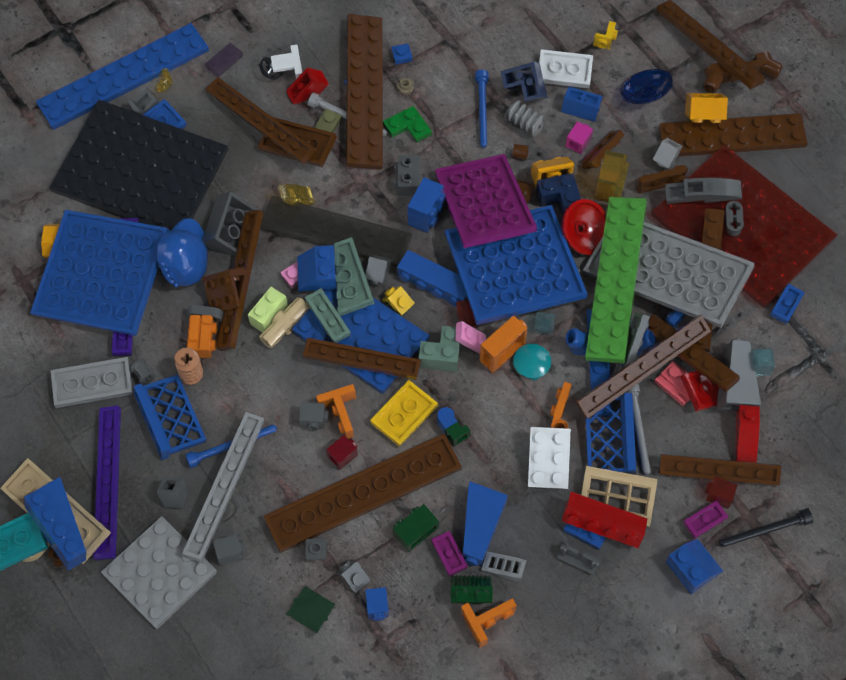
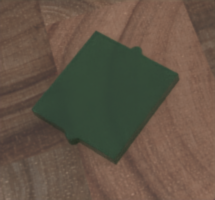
[287,586,335,633]

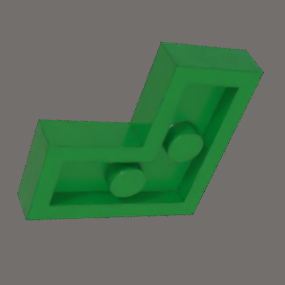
[383,105,432,143]

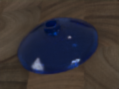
[620,69,673,105]

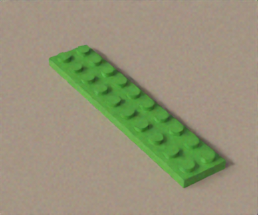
[585,197,647,363]

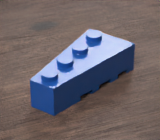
[24,477,86,571]

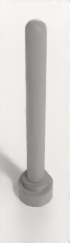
[308,92,387,136]
[625,384,651,475]

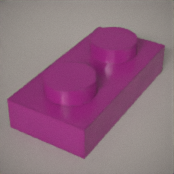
[683,500,729,539]
[431,531,468,577]

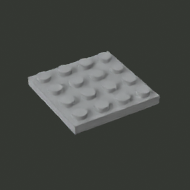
[101,516,217,630]

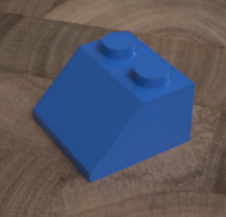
[297,245,336,291]
[666,539,723,595]

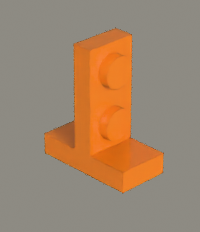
[316,384,356,439]
[461,598,517,648]

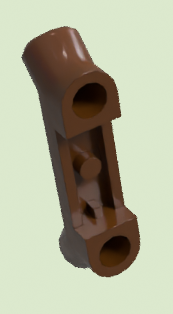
[703,52,782,93]

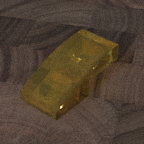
[277,184,315,207]

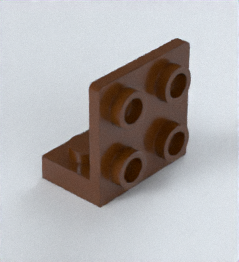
[202,267,246,311]

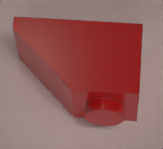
[286,67,329,105]

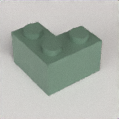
[419,326,460,372]

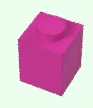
[565,121,593,154]

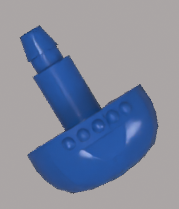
[157,218,208,287]

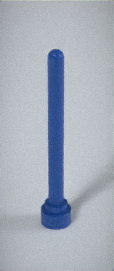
[475,70,489,148]
[185,425,277,469]

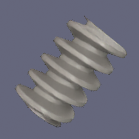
[504,100,544,137]

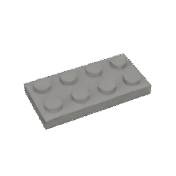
[51,357,133,408]

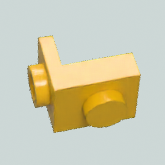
[593,21,618,50]
[382,286,415,316]

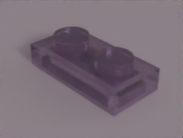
[205,43,243,77]

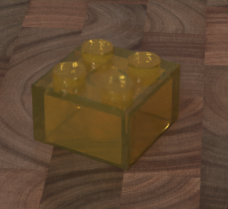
[594,150,629,203]

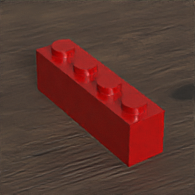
[561,491,648,548]

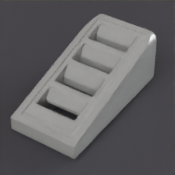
[481,551,527,583]

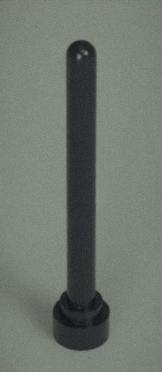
[719,508,813,547]

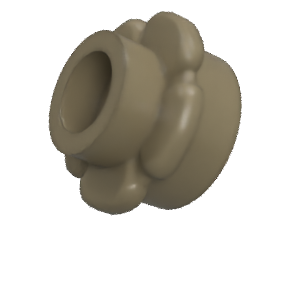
[397,78,414,95]

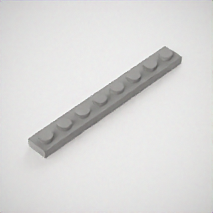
[182,412,264,563]

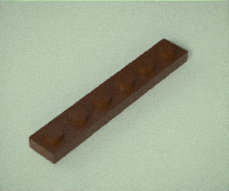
[648,314,740,392]
[303,337,421,380]
[659,454,781,486]

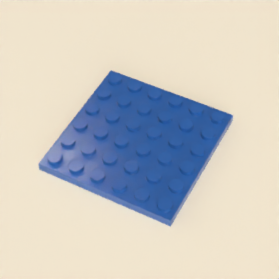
[445,205,587,325]
[30,210,170,336]

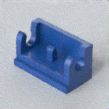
[561,87,603,122]

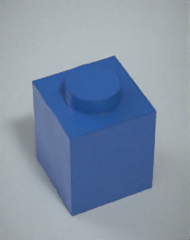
[365,587,389,621]

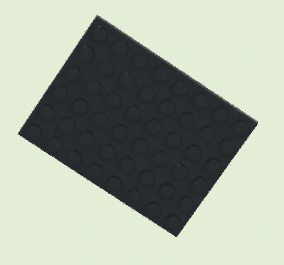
[49,99,229,230]

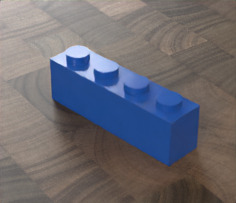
[397,250,468,308]

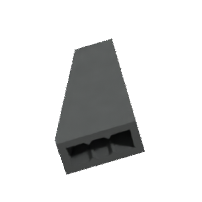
[717,339,761,412]

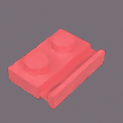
[654,361,690,407]

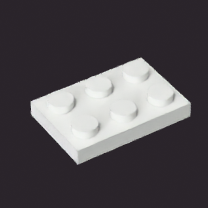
[539,49,593,89]
[528,427,571,489]

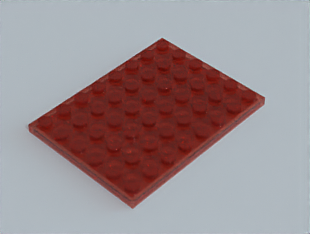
[651,145,838,308]

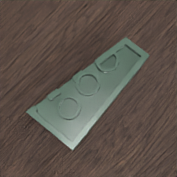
[334,237,375,316]

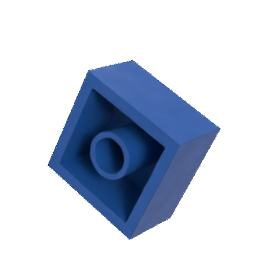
[408,177,446,233]

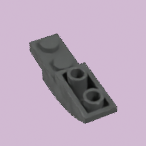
[665,178,742,204]

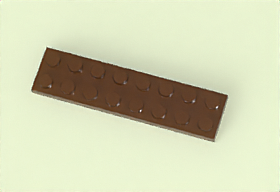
[659,113,808,157]

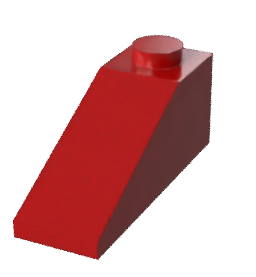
[736,405,760,463]

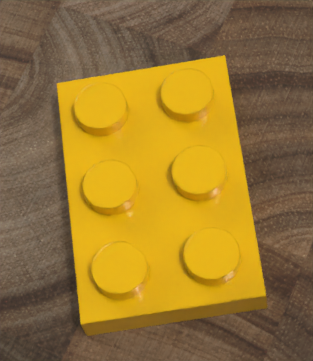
[370,380,438,447]

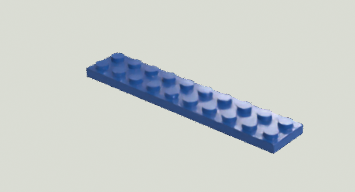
[36,23,209,130]

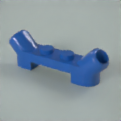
[565,328,655,356]

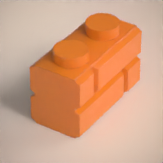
[187,315,217,358]

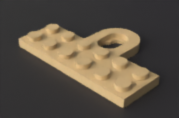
[0,458,111,564]

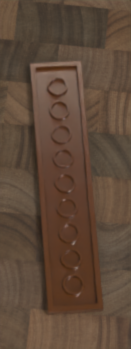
[346,14,383,170]
[264,434,462,553]

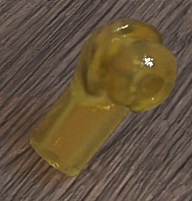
[156,68,173,93]

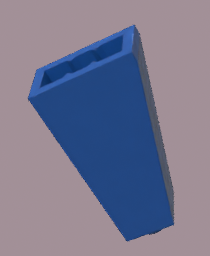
[463,481,508,566]

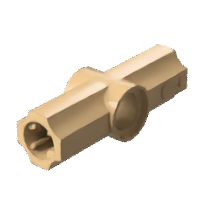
[259,297,310,348]

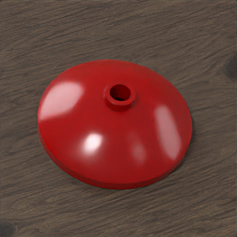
[562,199,607,255]

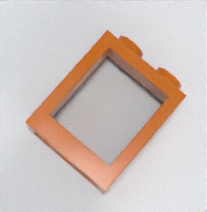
[479,315,527,373]

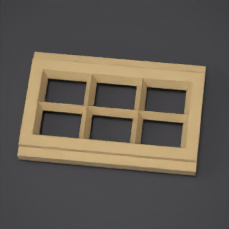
[581,466,657,527]

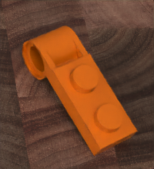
[550,382,572,429]

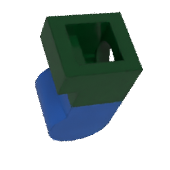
[437,407,471,447]

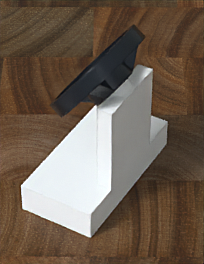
[259,45,302,80]

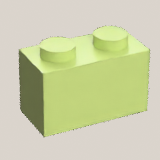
[248,287,288,333]

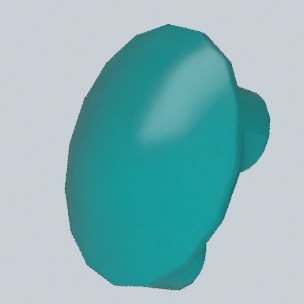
[513,344,551,381]

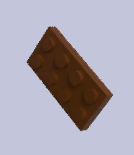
[258,117,337,168]

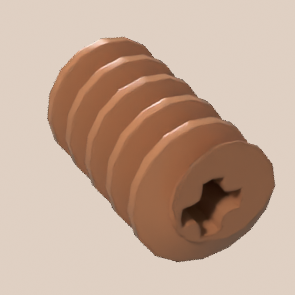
[174,347,203,385]

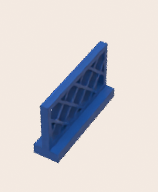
[134,375,206,460]
[586,393,636,475]

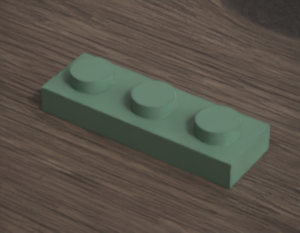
[305,288,351,343]

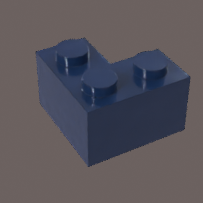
[500,62,548,103]
[536,173,581,217]

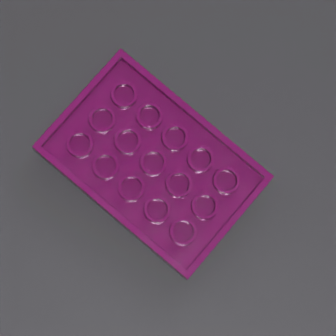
[435,154,537,248]

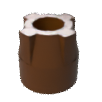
[512,144,529,160]

